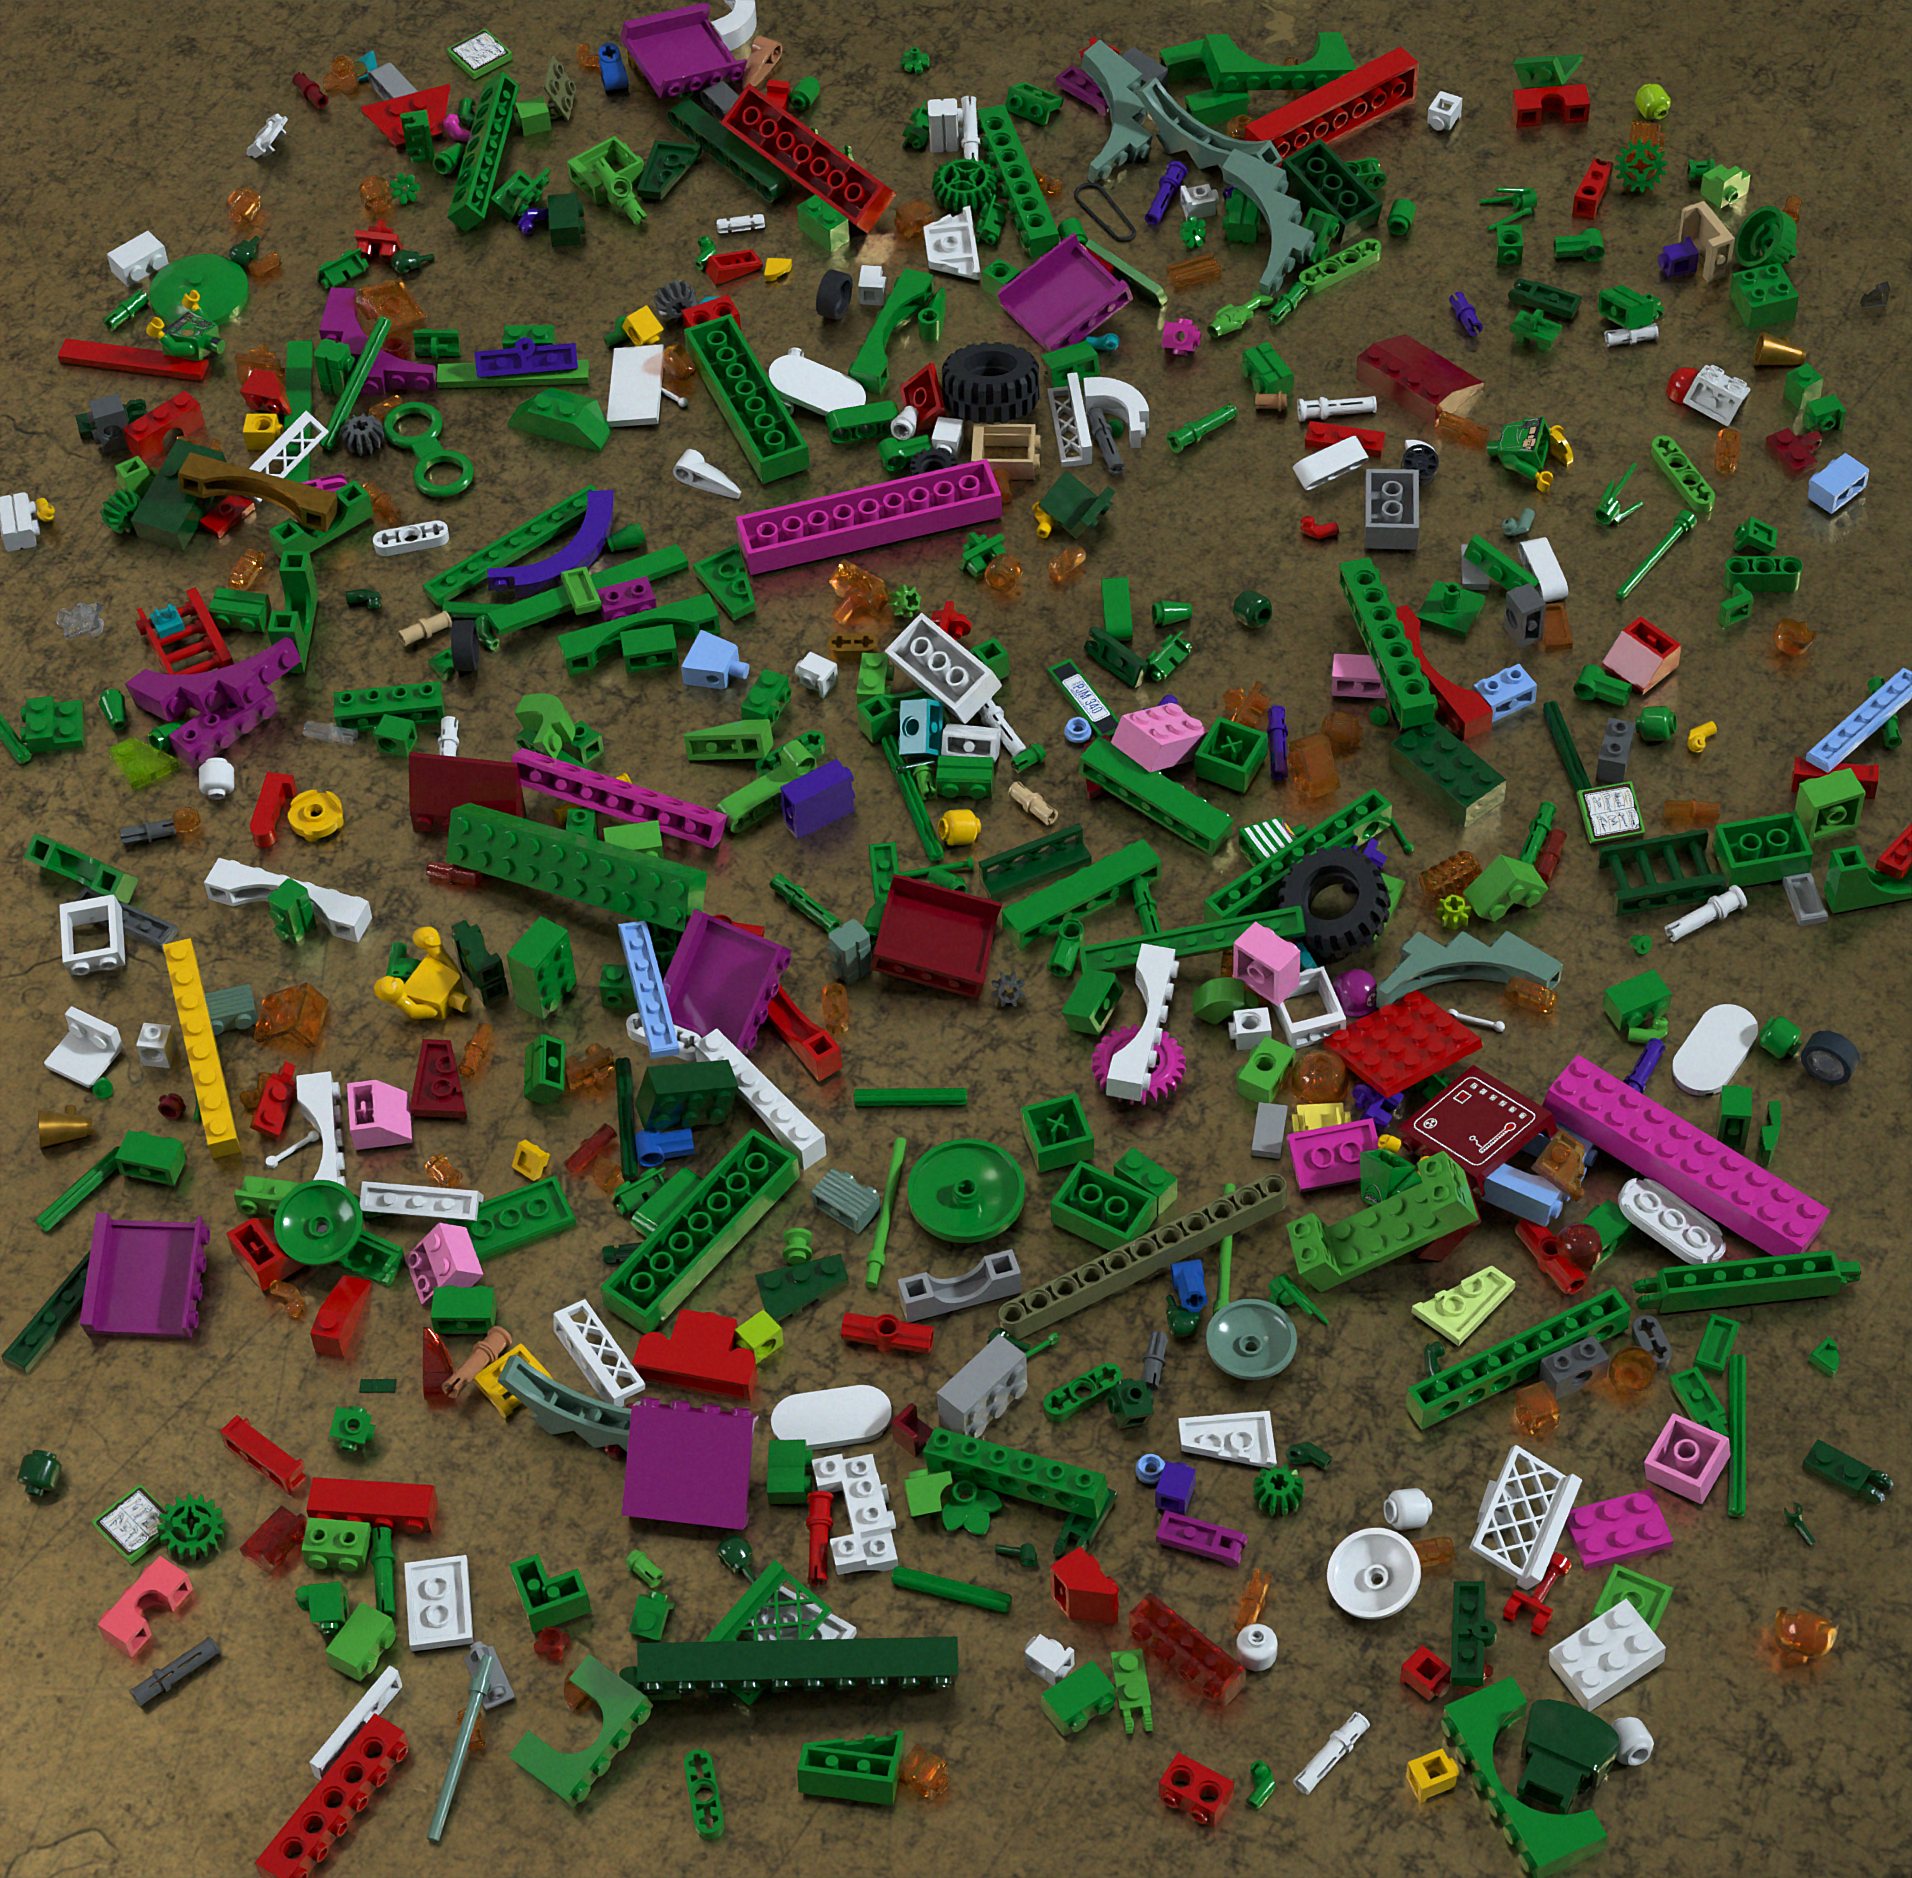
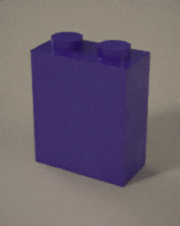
[780,759,855,839]

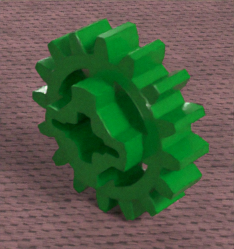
[1614,138,1668,193]
[157,1493,226,1561]

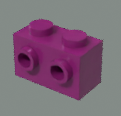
[596,576,657,622]

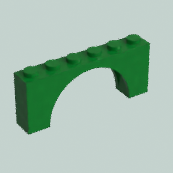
[1200,32,1356,91]
[1823,845,1912,913]
[1441,1676,1608,1878]

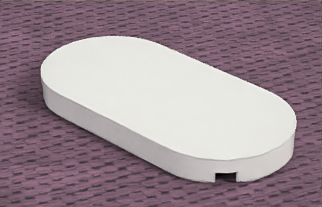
[768,355,866,417]
[1672,1004,1758,1096]
[1618,1178,1726,1265]
[771,1385,892,1450]

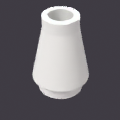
[891,406,918,440]

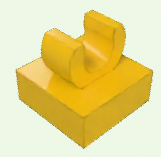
[511,1139,550,1181]

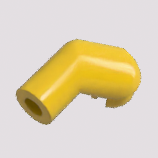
[1032,501,1055,538]
[1687,721,1717,753]

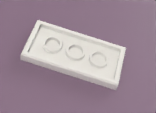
[606,344,665,428]

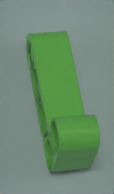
[715,740,817,833]

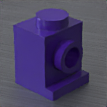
[1658,237,1699,278]

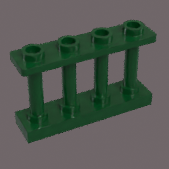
[1597,829,1727,917]

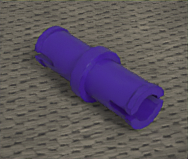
[1449,291,1483,336]

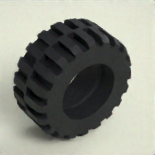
[942,342,1040,424]
[1278,845,1391,958]

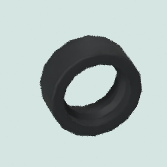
[816,269,853,320]
[451,620,479,671]

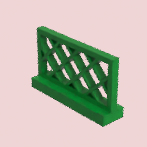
[703,1559,833,1707]

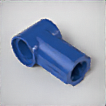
[635,1128,695,1167]
[1170,1259,1208,1312]

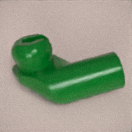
[603,315,629,347]

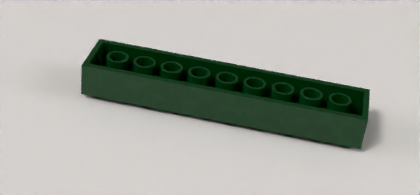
[637,1636,959,1695]

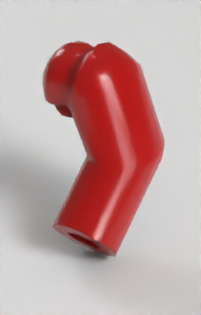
[1300,516,1339,539]

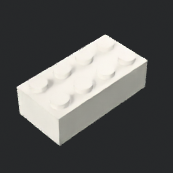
[885,613,1002,724]

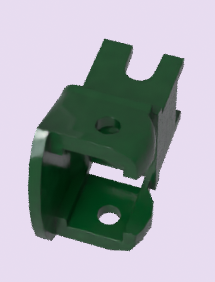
[1516,1699,1619,1815]

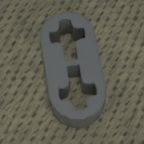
[1631,1315,1672,1370]

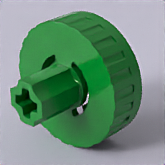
[1734,206,1798,269]

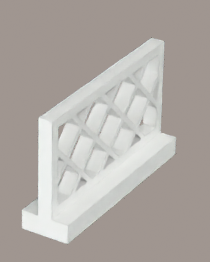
[1469,1445,1582,1591]

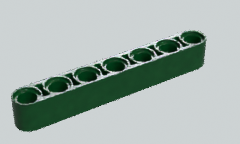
[667,99,792,202]

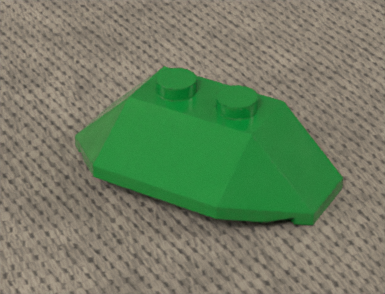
[507,387,611,451]

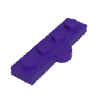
[475,337,578,377]

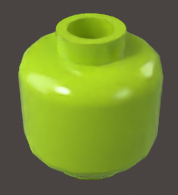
[1635,84,1671,120]

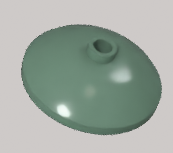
[1206,1299,1297,1380]

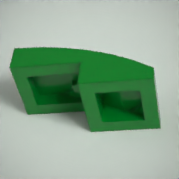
[1758,1101,1781,1167]

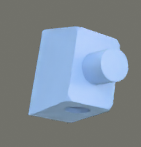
[681,630,749,689]

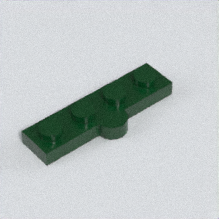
[1451,1581,1498,1686]

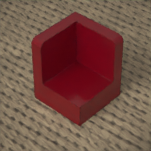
[891,1403,933,1457]

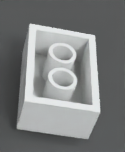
[1549,1598,1666,1712]

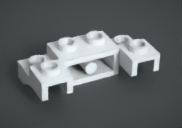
[812,1454,898,1575]

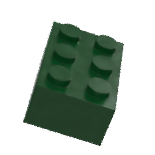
[635,1059,739,1131]

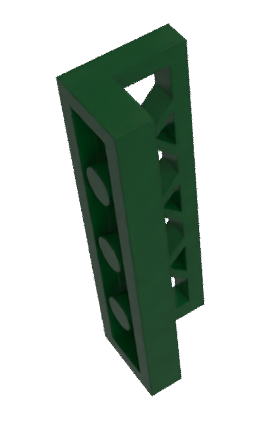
[979,823,1092,901]

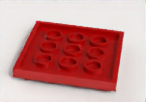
[1322,990,1483,1099]

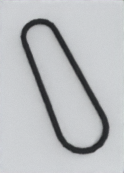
[1074,183,1136,241]

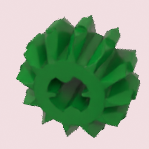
[100,488,142,534]
[1253,1463,1305,1517]

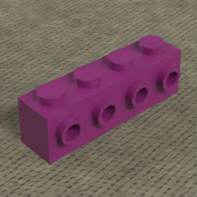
[169,687,278,769]

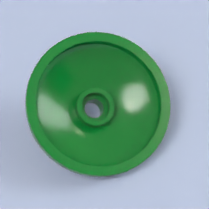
[274,1180,363,1266]

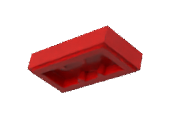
[199,494,255,538]

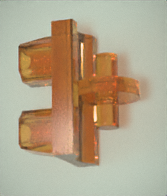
[234,343,285,382]
[1223,680,1271,728]
[564,1043,616,1093]

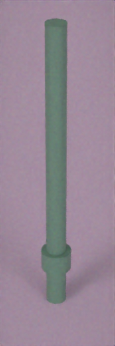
[427,1655,495,1842]

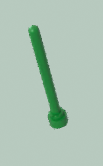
[1616,510,1697,599]

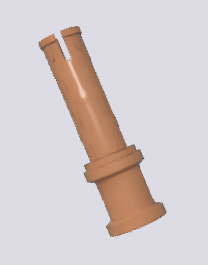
[442,1326,512,1398]

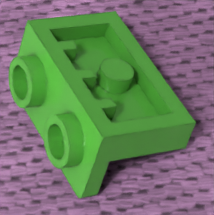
[234,1176,302,1217]

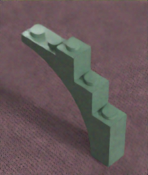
[1081,40,1153,183]
[1136,77,1282,170]
[1222,149,1316,297]
[1376,931,1563,1009]
[497,1355,631,1451]

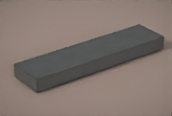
[74,886,179,951]

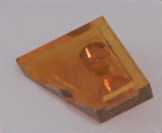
[1531,1128,1585,1202]

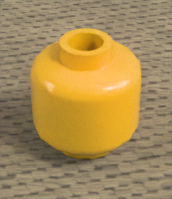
[938,809,981,846]

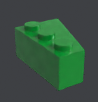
[797,1730,905,1805]

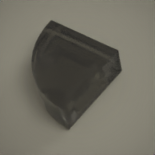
[1860,281,1890,309]

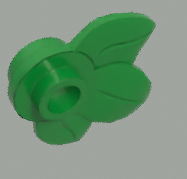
[942,1480,1002,1535]

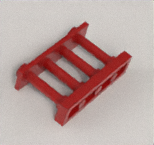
[135,587,234,675]

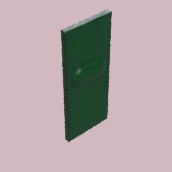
[359,1379,397,1393]

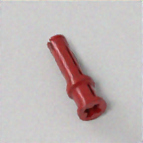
[806,1491,834,1586]

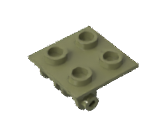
[543,54,576,121]

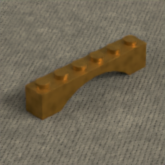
[178,452,337,533]

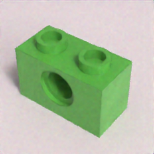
[1235,1036,1296,1104]

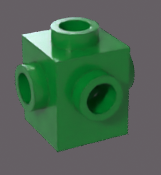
[328,1406,376,1452]

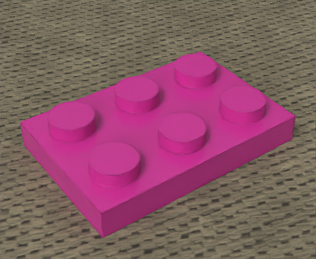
[1287,1118,1379,1193]
[1565,1489,1673,1570]

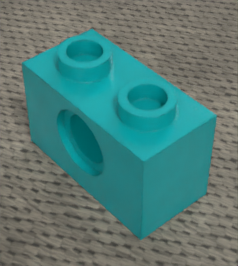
[898,699,943,758]

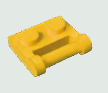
[473,1343,552,1418]

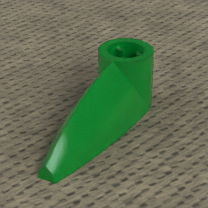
[918,287,946,342]

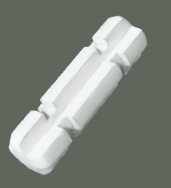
[716,214,765,234]

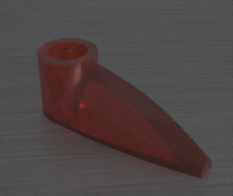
[423,1327,454,1400]

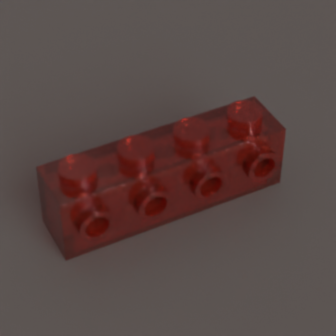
[1129,1592,1246,1707]

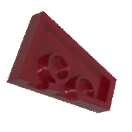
[409,1039,468,1118]

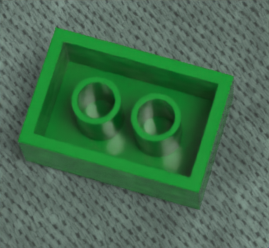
[1712,811,1813,889]
[506,916,577,1020]
[1050,1160,1157,1251]

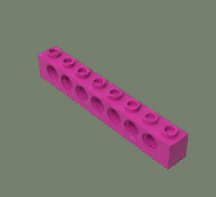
[511,748,728,848]

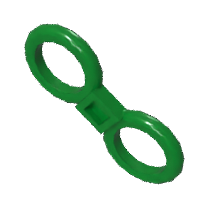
[382,402,474,497]

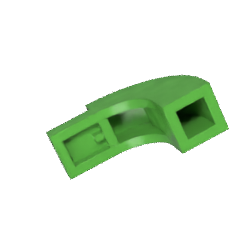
[515,693,575,759]

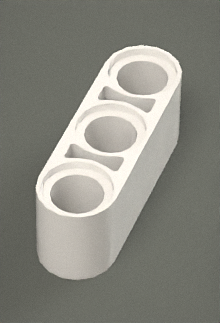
[1293,436,1369,491]
[1518,537,1568,603]

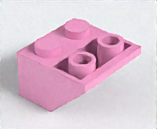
[347,1080,413,1150]
[405,1223,484,1306]

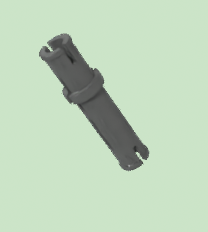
[1087,408,1125,475]
[129,1636,220,1707]

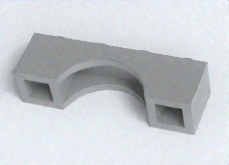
[898,1249,1022,1323]

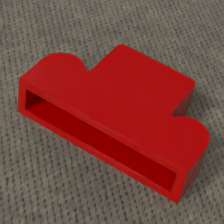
[632,1309,758,1401]

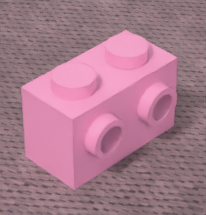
[1331,653,1386,699]

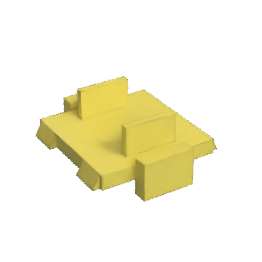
[1292,1103,1351,1133]

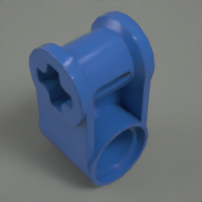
[599,43,629,92]

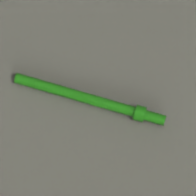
[865,1137,907,1288]
[1213,1183,1235,1316]

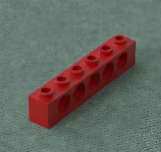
[255,1713,409,1878]

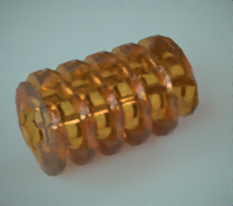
[1419,850,1482,902]

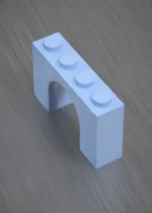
[1481,1119,1598,1227]

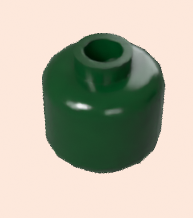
[1233,590,1272,629]
[17,1450,61,1497]

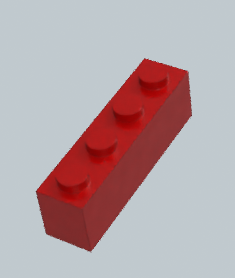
[306,1477,438,1534]

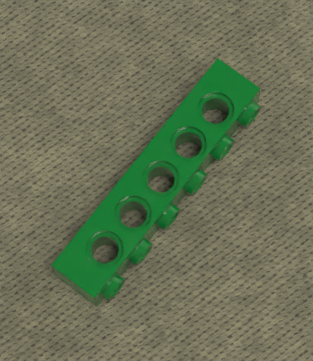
[923,1427,1109,1520]

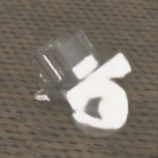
[56,602,104,639]

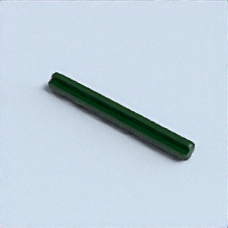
[1543,701,1592,793]
[615,1057,638,1181]

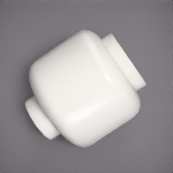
[199,758,234,800]
[1384,1488,1432,1530]
[1236,1624,1278,1671]
[1611,1717,1654,1766]

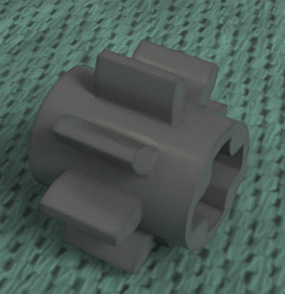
[991,971,1025,1007]

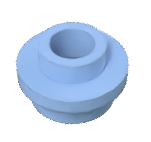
[1064,717,1092,743]
[1135,1454,1165,1484]

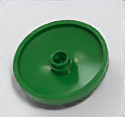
[149,254,249,326]
[907,1139,1025,1243]

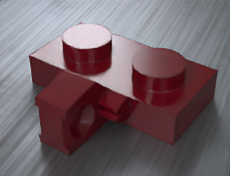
[1765,428,1823,477]

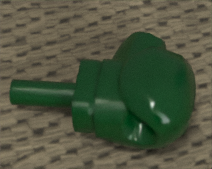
[229,236,260,267]
[391,250,435,274]
[1166,1295,1201,1338]
[716,1535,757,1584]

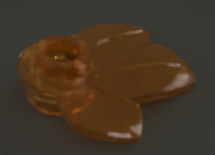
[323,55,368,93]

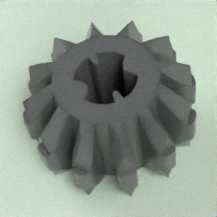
[654,279,697,322]
[340,412,384,456]

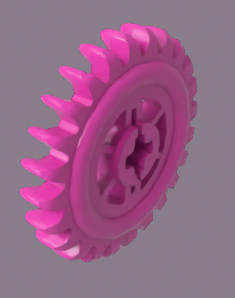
[1091,1024,1186,1105]

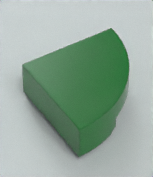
[428,647,455,681]
[1808,1336,1840,1378]

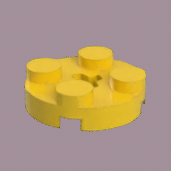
[288,789,344,842]

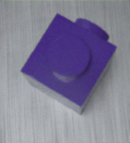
[1155,1461,1196,1515]

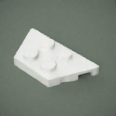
[923,206,981,280]

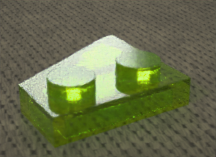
[108,737,180,790]

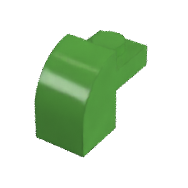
[1193,977,1259,1025]

